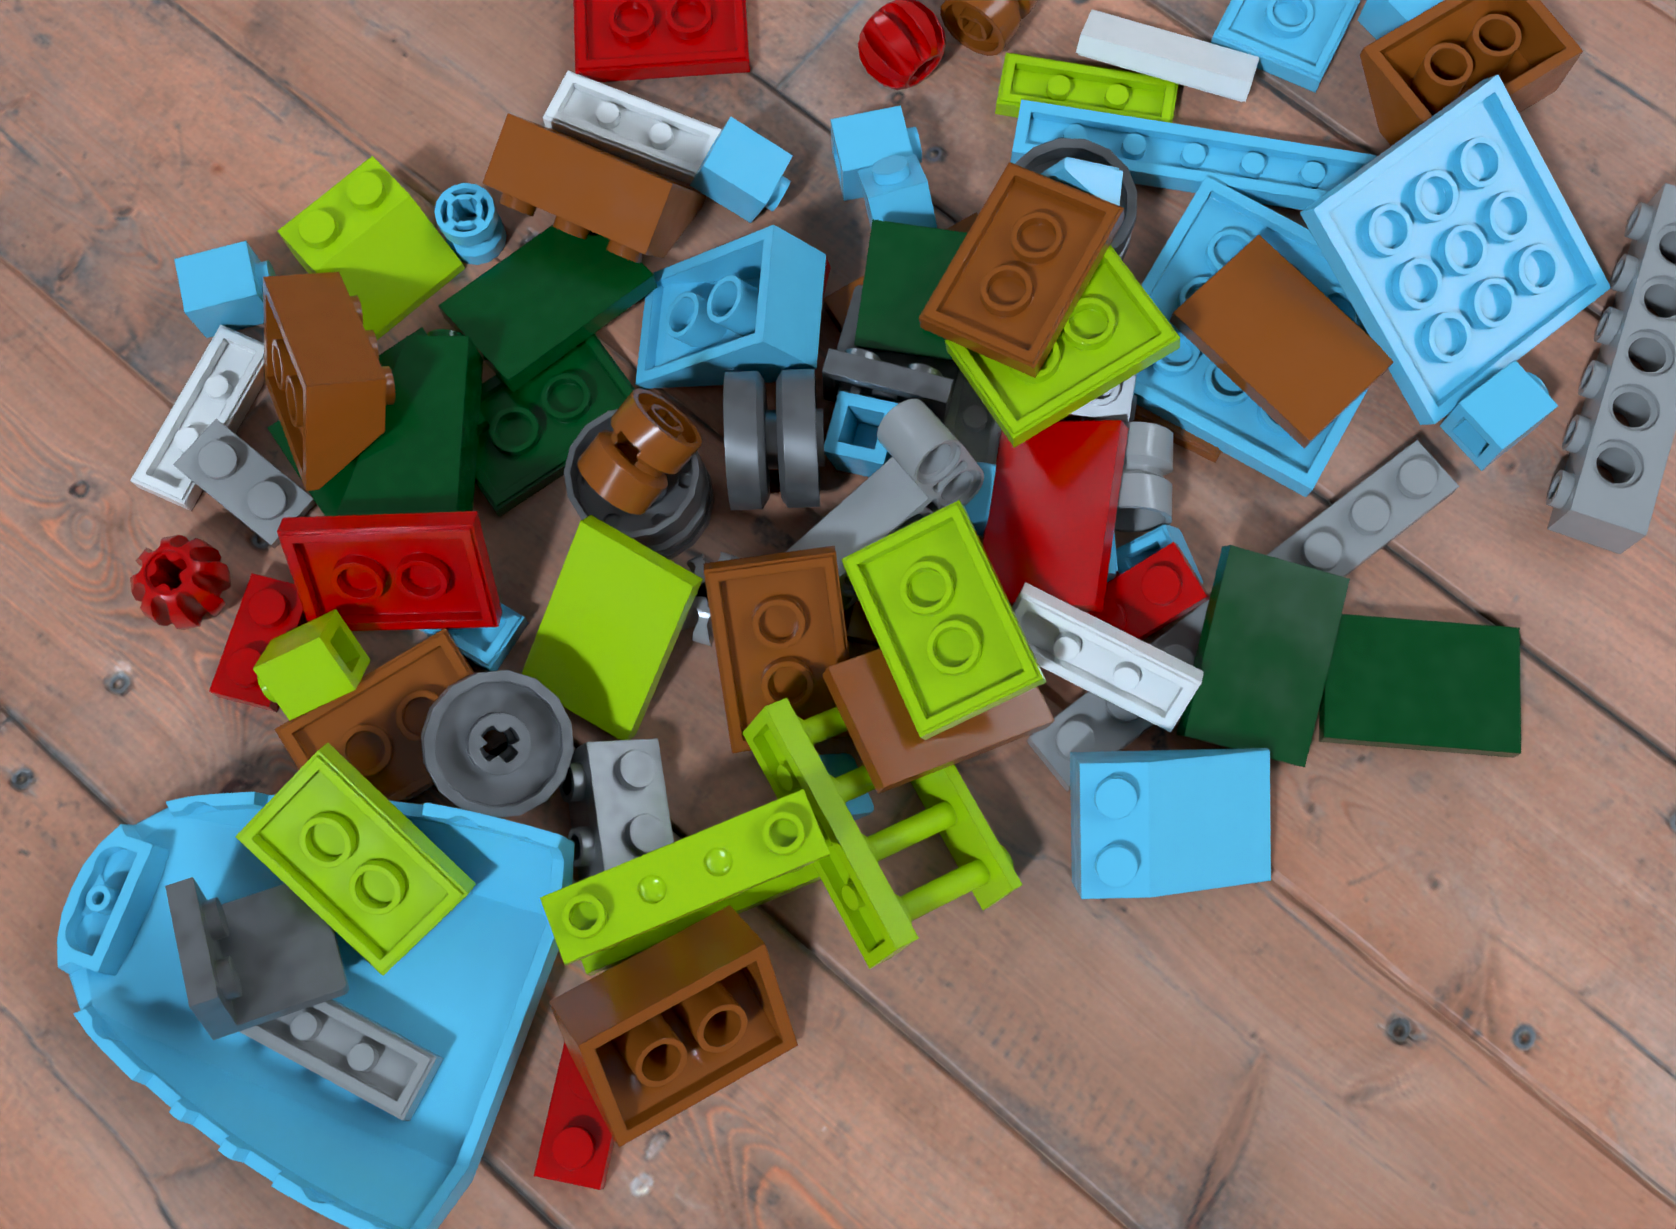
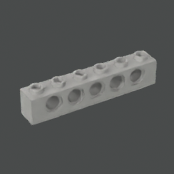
[1546,183,1676,554]

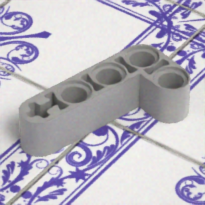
[786,399,984,612]

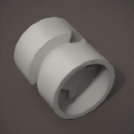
[1114,422,1173,532]

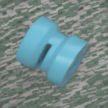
[434,183,507,265]

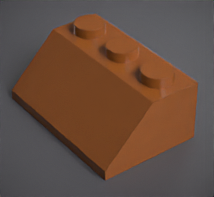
[1360,0,1583,146]
[483,113,706,263]
[263,272,395,491]
[548,905,798,1147]

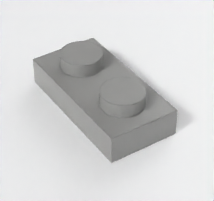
[173,419,316,549]

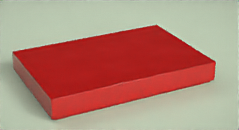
[573,0,750,82]
[983,420,1129,612]
[277,511,502,631]

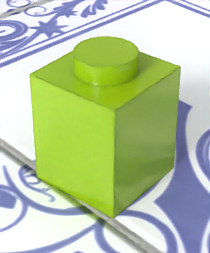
[253,609,371,721]

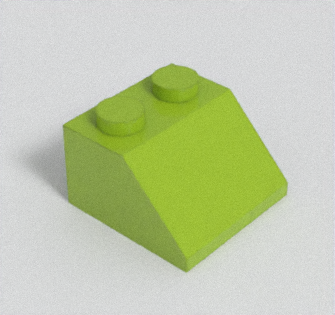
[277,156,465,340]

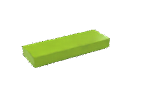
[995,52,1178,123]

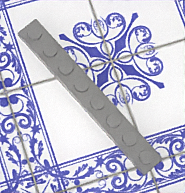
[1027,440,1459,792]

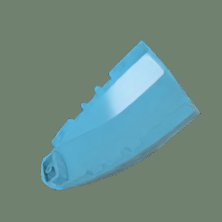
[57,792,574,1229]

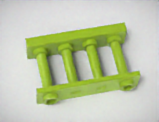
[742,698,1023,969]
[540,789,830,976]

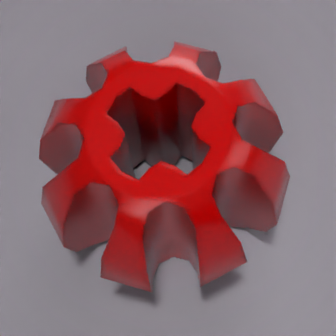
[858,0,946,90]
[130,535,231,630]

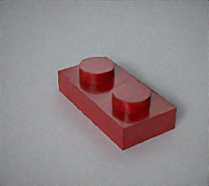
[1086,542,1210,640]
[209,573,307,712]
[534,1041,615,1190]

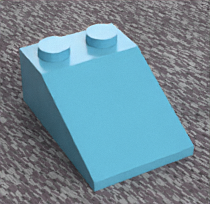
[635,225,826,389]
[1070,748,1271,899]

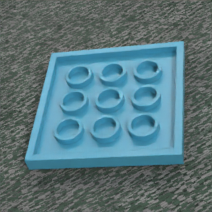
[1300,75,1611,425]
[1134,175,1369,497]

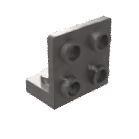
[822,285,960,425]
[165,877,349,1040]

